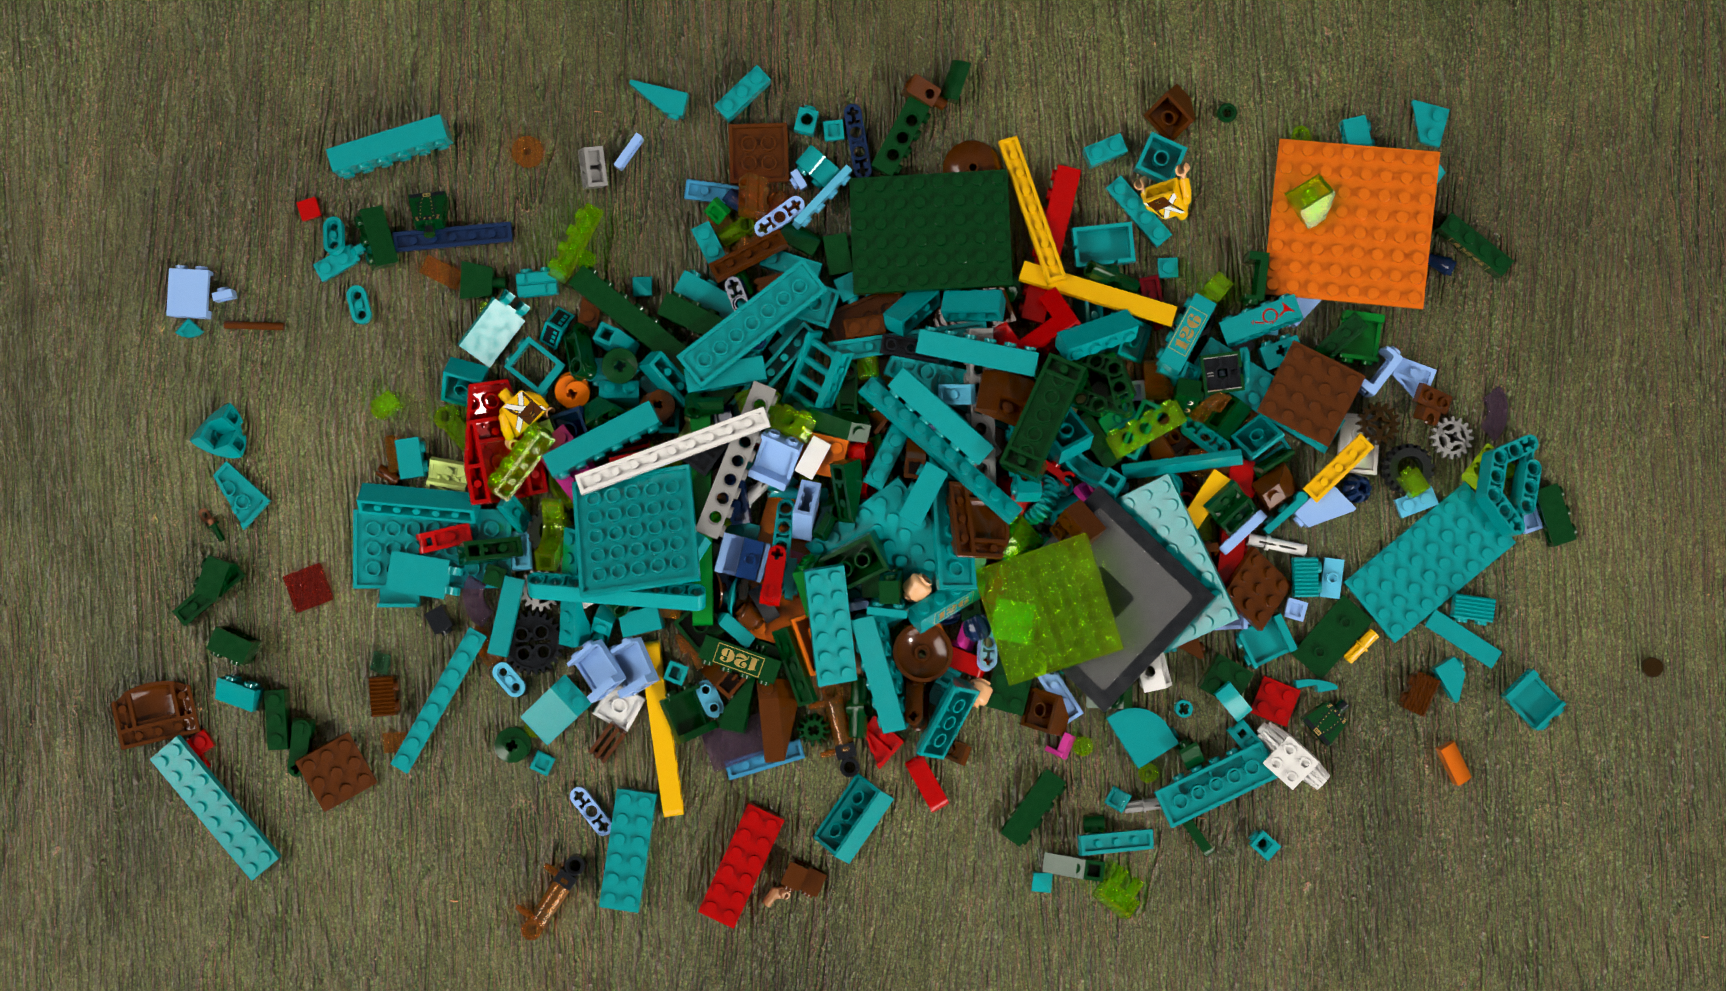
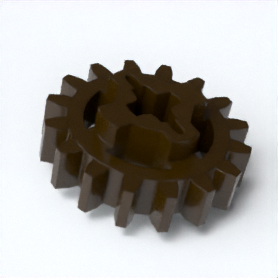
[1355,402,1400,445]

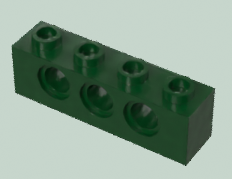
[871,96,931,176]

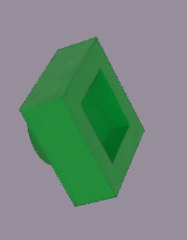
[704,197,731,225]

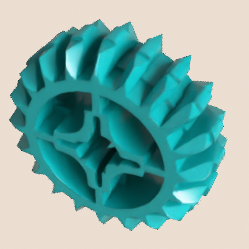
[1017,474,1061,525]

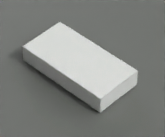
[795,435,832,480]

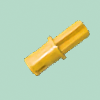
[1344,628,1379,663]

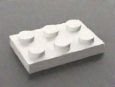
[1337,413,1381,475]

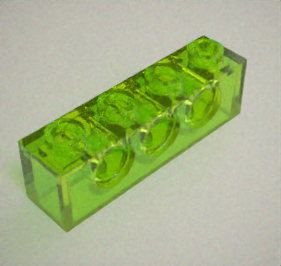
[1105,399,1188,460]

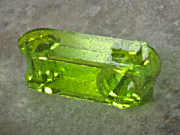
[433,403,466,452]

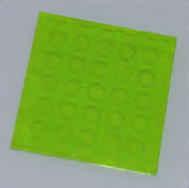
[976,533,1125,686]

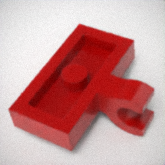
[1045,459,1075,486]
[186,729,216,767]

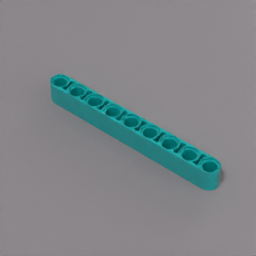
[527,572,706,611]

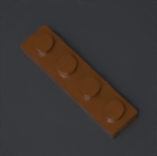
[708,229,788,283]

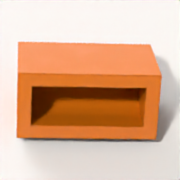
[1435,740,1472,786]

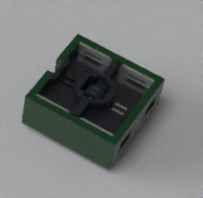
[1199,351,1245,395]

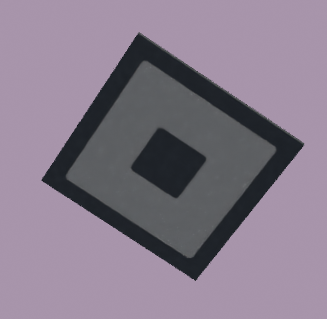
[995,486,1216,713]

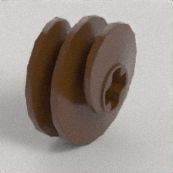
[640,389,675,425]

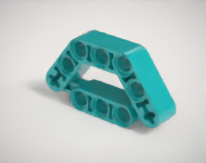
[1475,434,1542,537]

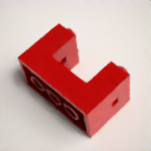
[993,287,1082,378]

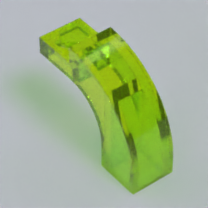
[535,498,567,571]

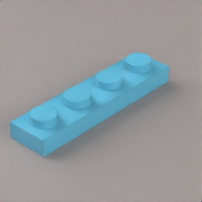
[792,164,852,230]

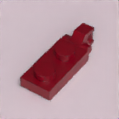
[1138,275,1164,331]

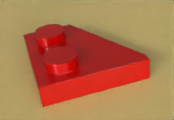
[865,714,905,769]

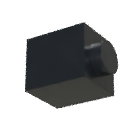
[424,604,456,636]

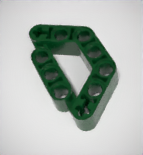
[1034,352,1134,419]

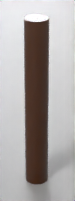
[224,321,285,330]

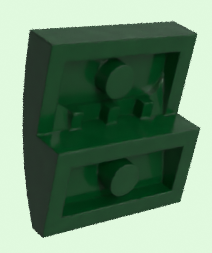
[1203,479,1258,537]

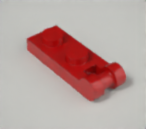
[415,523,474,554]

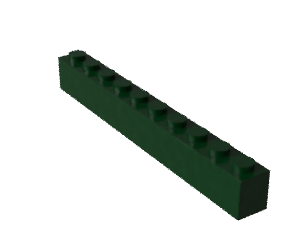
[568,265,739,405]

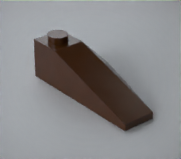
[757,678,798,763]

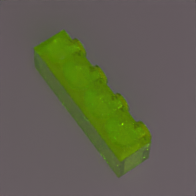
[547,202,604,284]
[488,421,556,502]

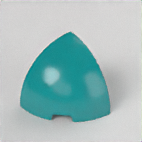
[189,403,246,458]

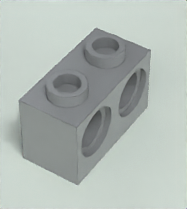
[578,146,608,190]

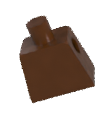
[900,73,948,111]

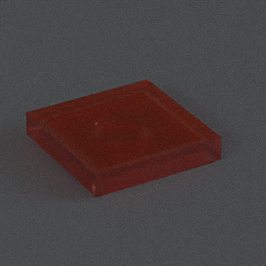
[283,563,334,614]

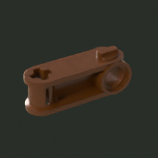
[905,678,931,732]

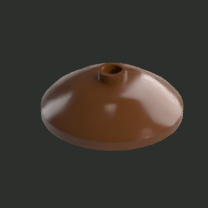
[943,140,1001,173]
[893,625,953,682]

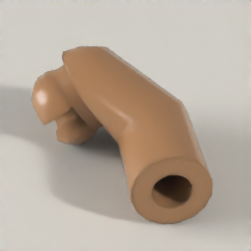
[762,886,791,908]

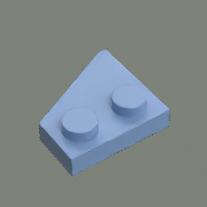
[1392,357,1437,398]

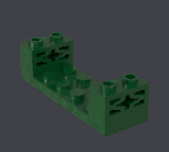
[999,352,1089,484]

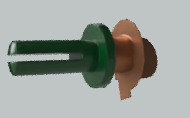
[198,508,226,542]

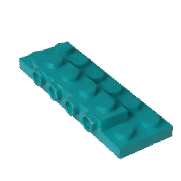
[1154,741,1278,828]

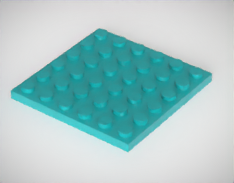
[572,464,701,598]
[805,476,938,629]

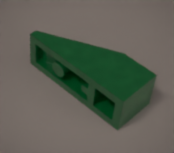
[805,407,871,443]
[829,458,863,523]
[457,536,523,566]
[718,677,758,735]

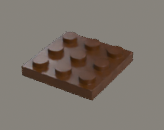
[728,123,789,184]
[1225,547,1292,631]
[295,731,378,813]

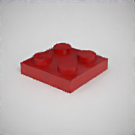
[1250,675,1301,727]

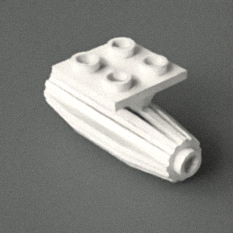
[1257,722,1330,790]

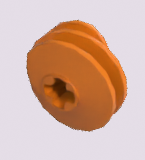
[555,371,590,408]

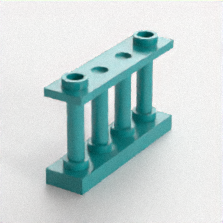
[781,330,854,410]

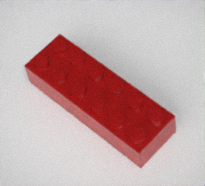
[698,801,785,929]

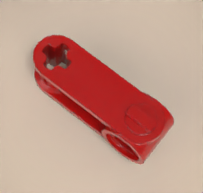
[759,545,786,607]

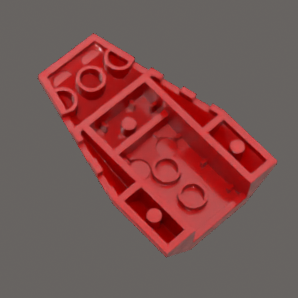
[464,379,549,505]

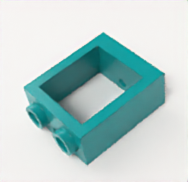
[504,336,568,397]

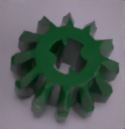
[797,713,830,747]

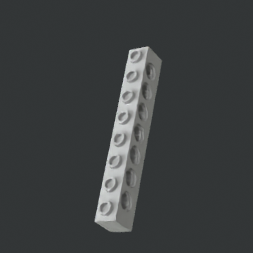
[963,328,996,485]
[696,381,778,540]

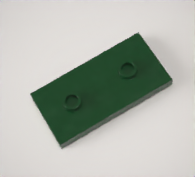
[1290,594,1373,680]

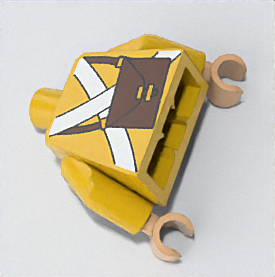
[1134,163,1191,220]
[498,388,555,450]

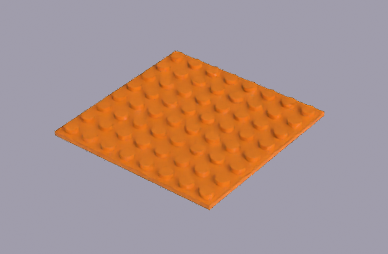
[1265,139,1440,310]

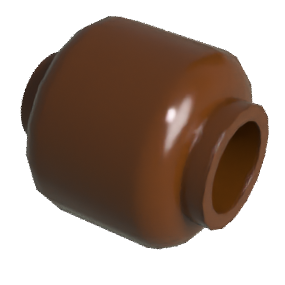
[734,601,764,631]

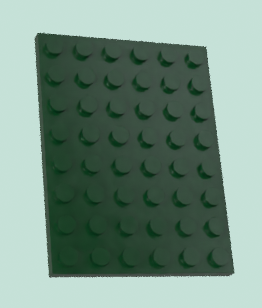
[849,169,1013,295]

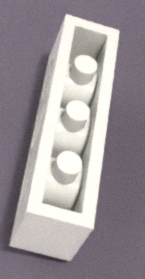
[1139,651,1172,693]

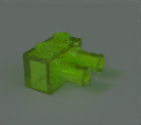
[1091,865,1145,919]

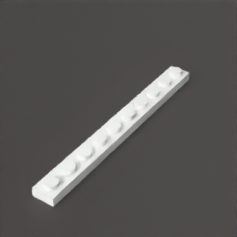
[575,407,771,495]

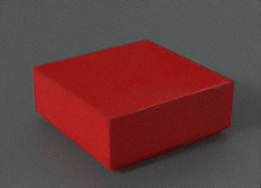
[296,197,322,222]

